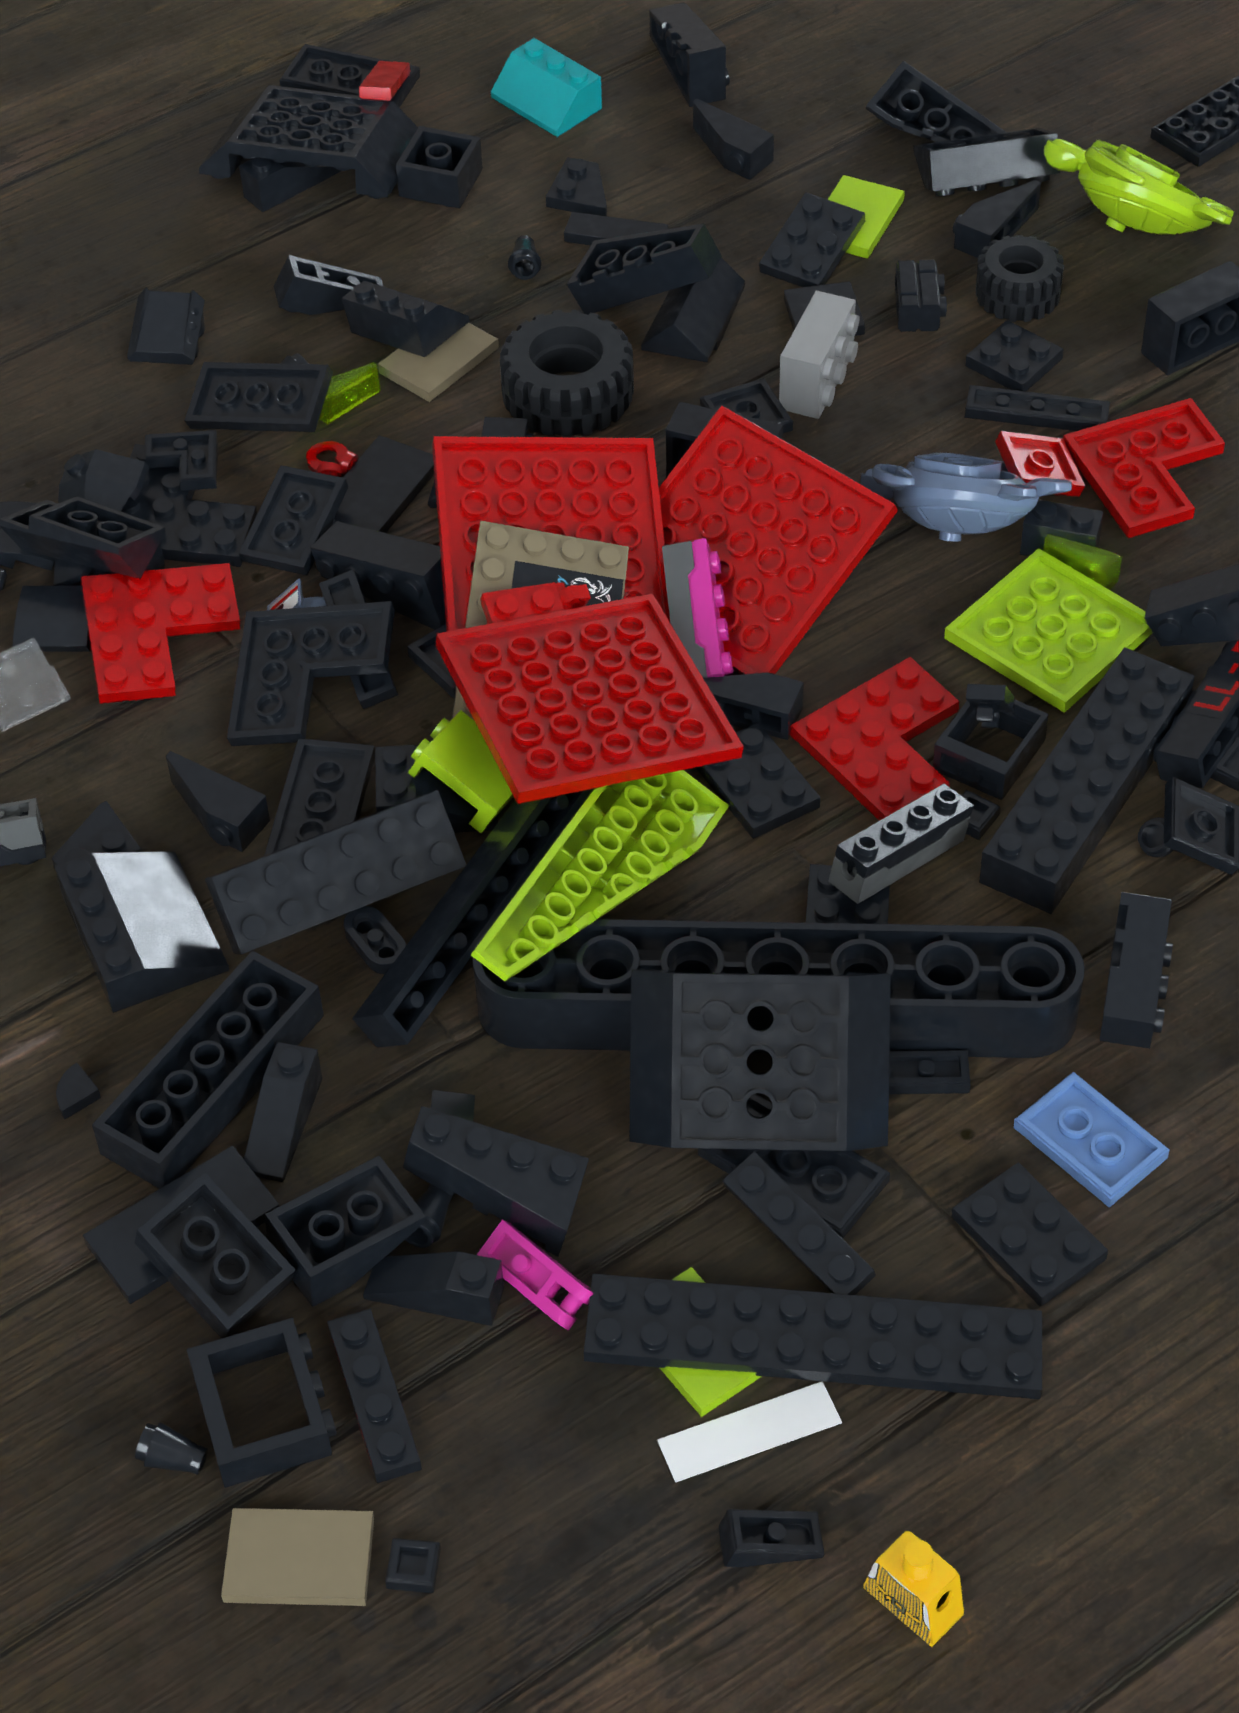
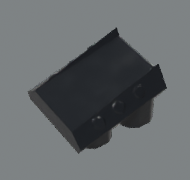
[127,287,205,365]

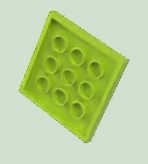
[944,548,1153,713]

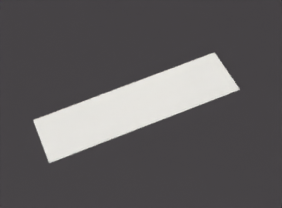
[657,1381,842,1483]

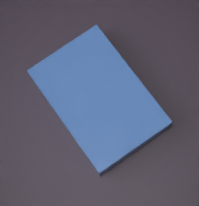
[1013,1072,1170,1208]

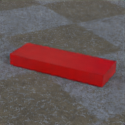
[359,61,410,101]

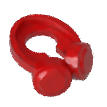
[306,441,358,477]

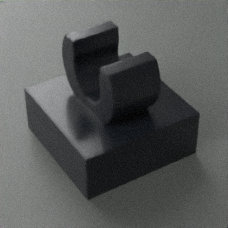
[966,684,1015,728]

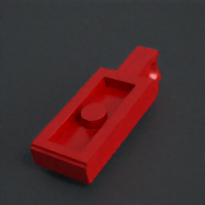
[480,582,591,624]

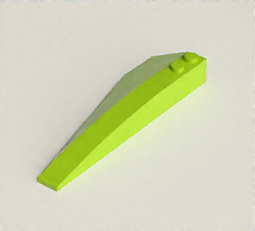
[471,770,730,981]

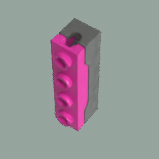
[662,538,733,678]

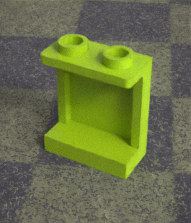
[408,710,514,833]

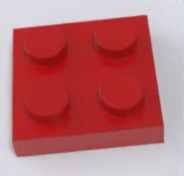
[995,431,1085,497]

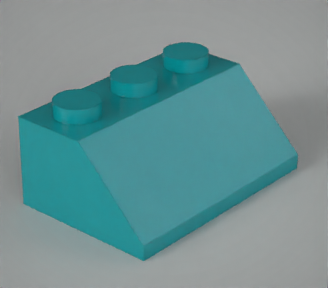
[491,38,602,137]

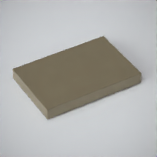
[378,323,499,402]
[221,1508,374,1606]

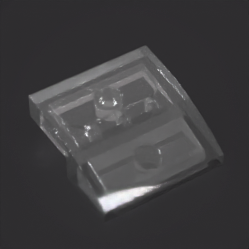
[0,638,71,732]

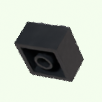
[396,126,483,208]

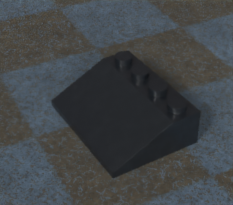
[54,852,229,1013]

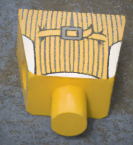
[863,1531,964,1647]

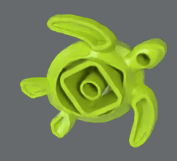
[1044,139,1234,235]

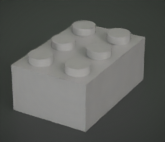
[779,290,859,419]

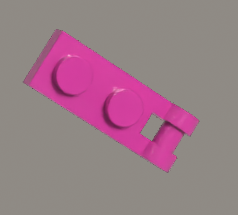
[477,1219,594,1330]

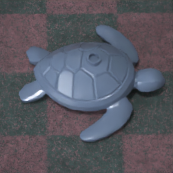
[860,453,1072,542]

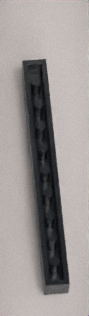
[352,788,594,1048]

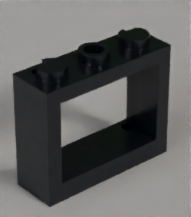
[187,1318,337,1488]

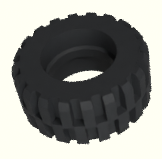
[500,310,634,437]

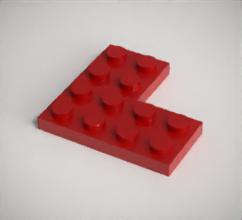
[1063,398,1225,538]
[81,563,240,704]
[790,657,959,821]

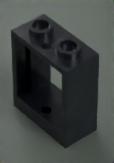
[933,699,1049,800]

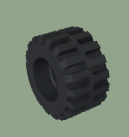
[975,235,1064,322]

